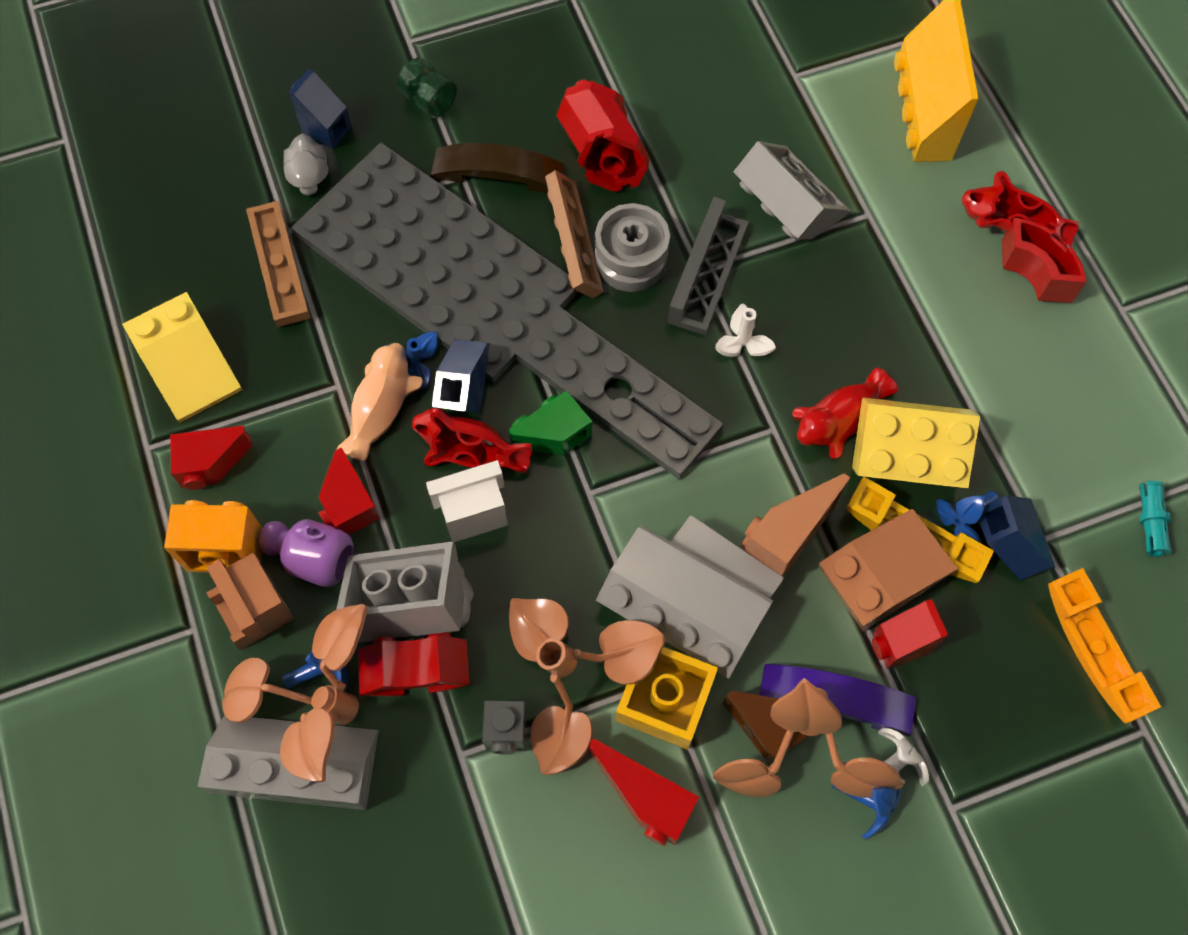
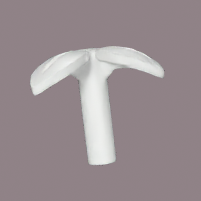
[715,304,776,357]
[878,728,929,786]

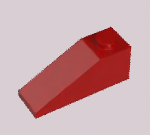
[589,738,699,847]

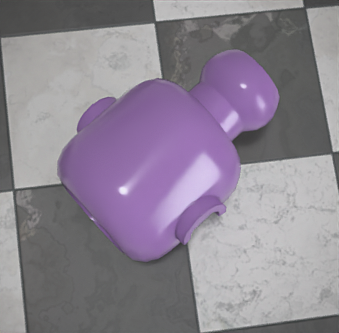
[258,519,354,587]

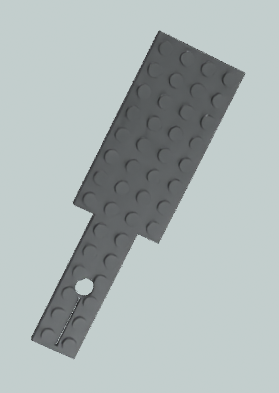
[291,142,723,480]

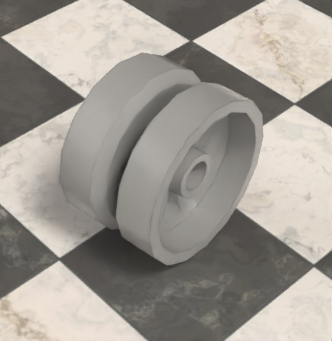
[595,203,670,292]

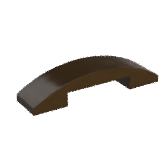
[431,143,564,193]

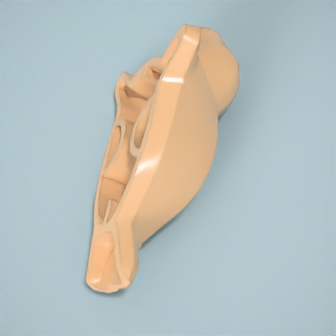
[336,343,423,461]

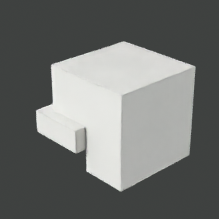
[426,460,508,542]

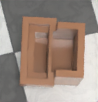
[206,552,294,650]

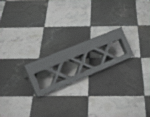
[667,197,749,335]

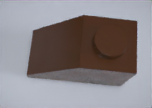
[723,690,809,766]

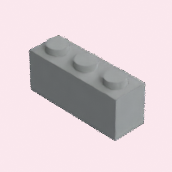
[671,515,784,600]

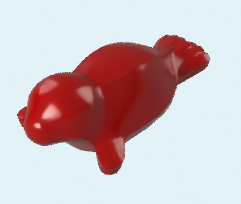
[961,171,1079,249]
[792,367,899,459]
[412,408,533,473]

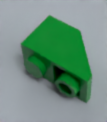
[508,390,592,455]

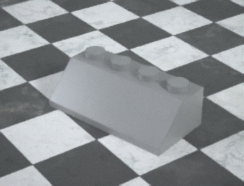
[596,525,773,679]
[197,715,379,810]

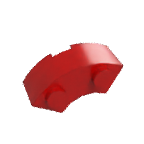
[1002,218,1086,303]
[358,632,470,696]

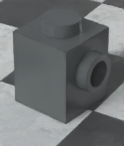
[482,701,526,755]

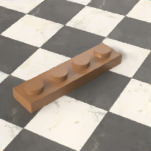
[545,170,604,298]
[246,201,310,327]

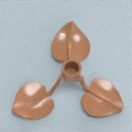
[509,598,665,775]
[222,604,368,782]
[713,678,905,798]

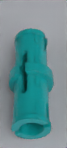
[1139,481,1172,557]

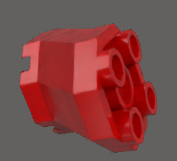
[557,80,650,192]

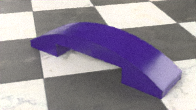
[759,664,916,736]

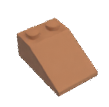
[740,474,850,577]
[819,509,958,632]

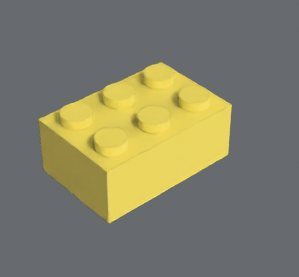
[852,398,980,488]

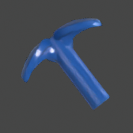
[382,331,438,389]
[936,491,999,544]
[282,651,349,692]
[832,785,901,839]

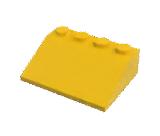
[894,0,978,162]

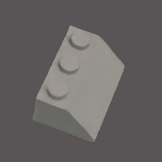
[733,141,851,240]
[336,541,464,643]

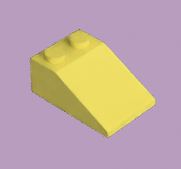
[122,292,242,423]

